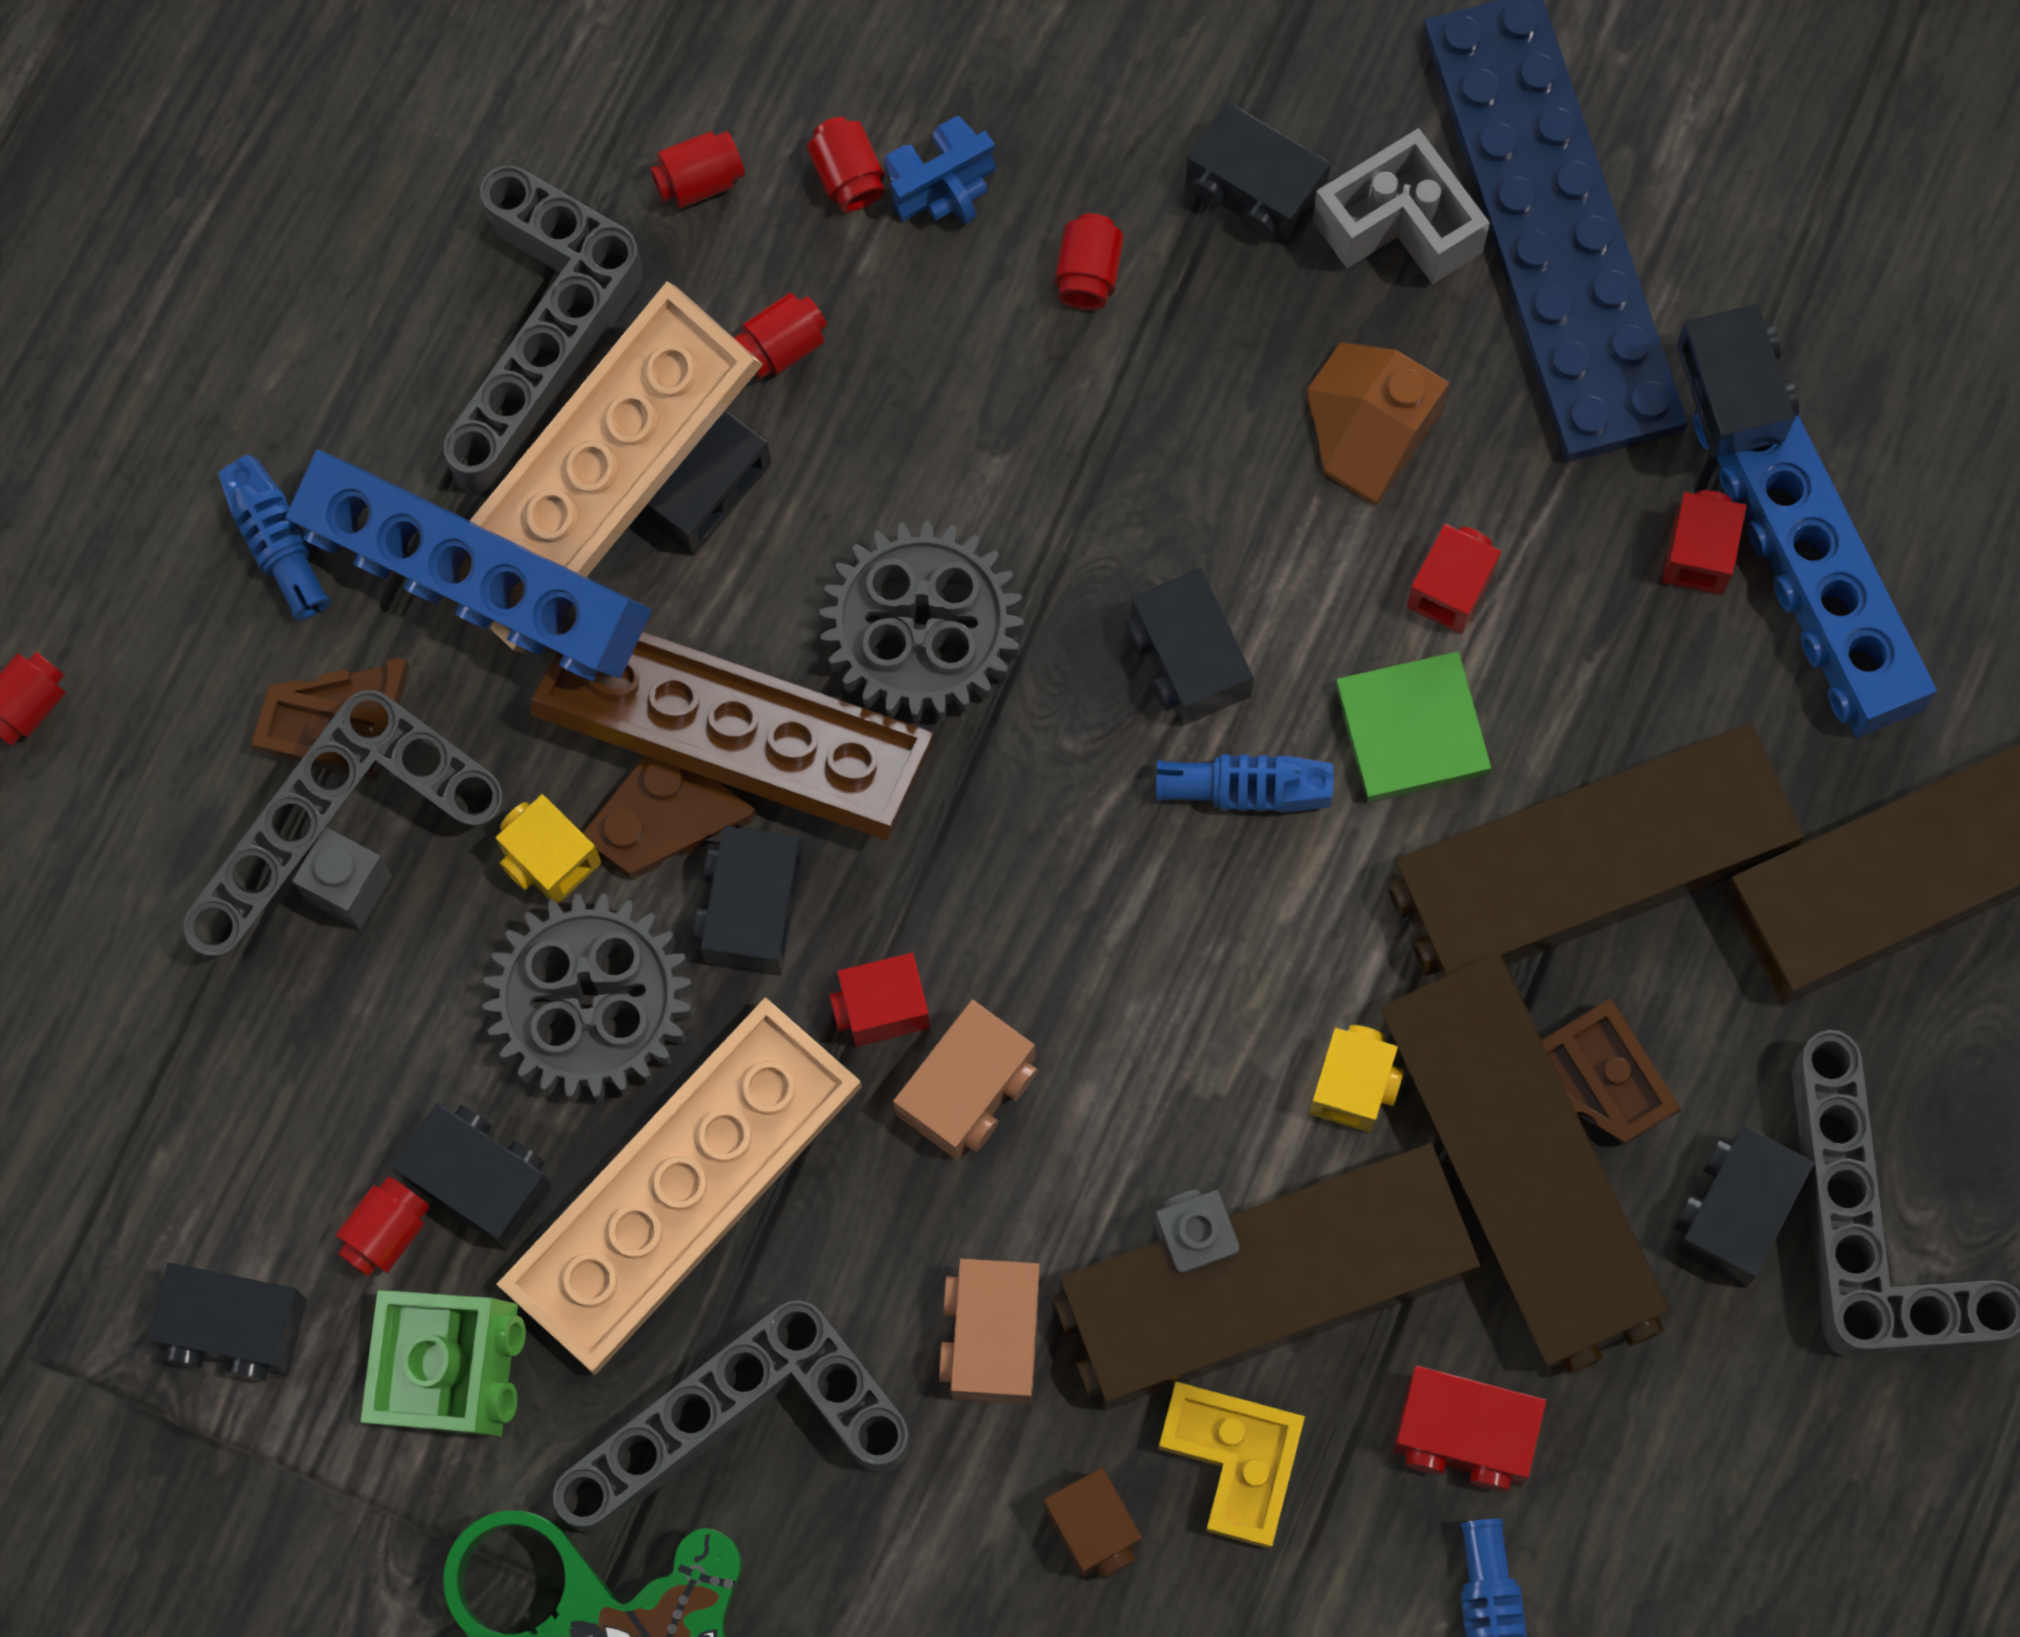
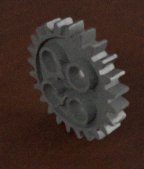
[819,521,1024,723]
[482,893,694,1103]

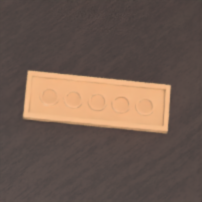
[458,281,763,653]
[497,997,862,1375]

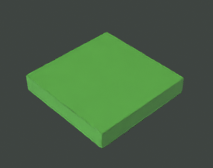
[1335,651,1492,803]

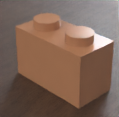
[893,999,1038,1161]
[939,1259,1040,1405]

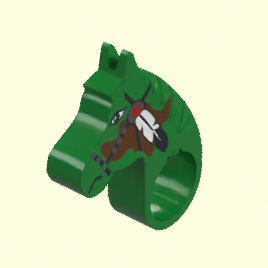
[443,1510,743,1637]

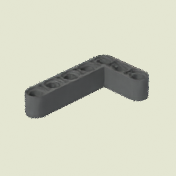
[444,165,643,495]
[184,689,502,956]
[1792,1030,2020,1359]
[553,1300,911,1534]

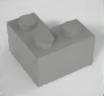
[1312,128,1490,284]

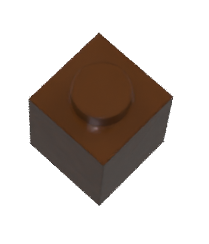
[1044,1467,1142,1580]

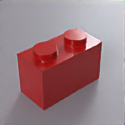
[1392,1365,1546,1492]

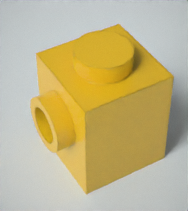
[495,794,602,904]
[1309,1025,1404,1133]

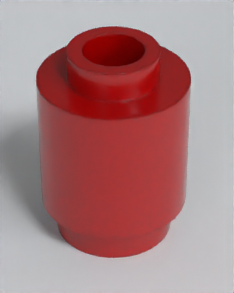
[806,117,886,213]
[650,131,745,209]
[1054,213,1124,310]
[734,292,827,380]
[0,651,67,747]
[335,1176,430,1277]

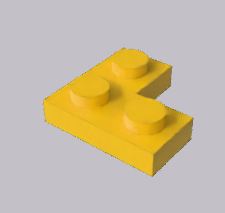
[1159,1382,1305,1549]

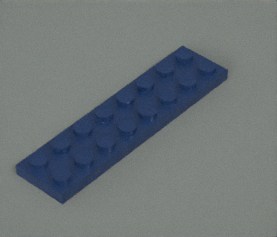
[1423,0,1688,463]

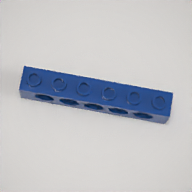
[1692,409,1937,739]
[285,450,653,681]

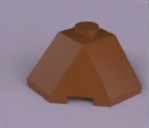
[1306,342,1450,507]

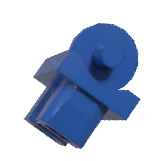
[883,116,996,225]

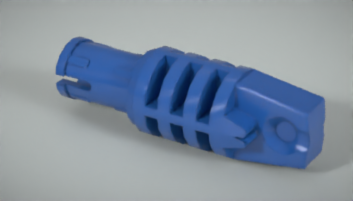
[218,455,331,621]
[1156,754,1334,813]
[1460,1518,1527,1637]

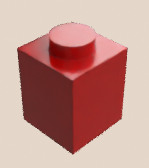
[1662,490,1746,595]
[1406,524,1502,635]
[830,952,931,1047]

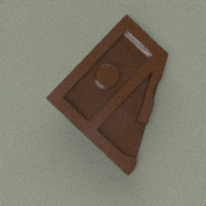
[251,658,410,780]
[583,756,756,880]
[1543,998,1681,1145]

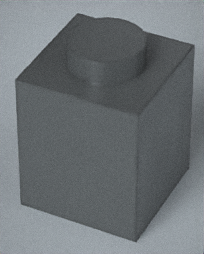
[292,827,392,930]

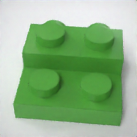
[360,1290,526,1437]

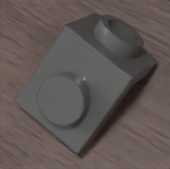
[1154,1189,1239,1274]

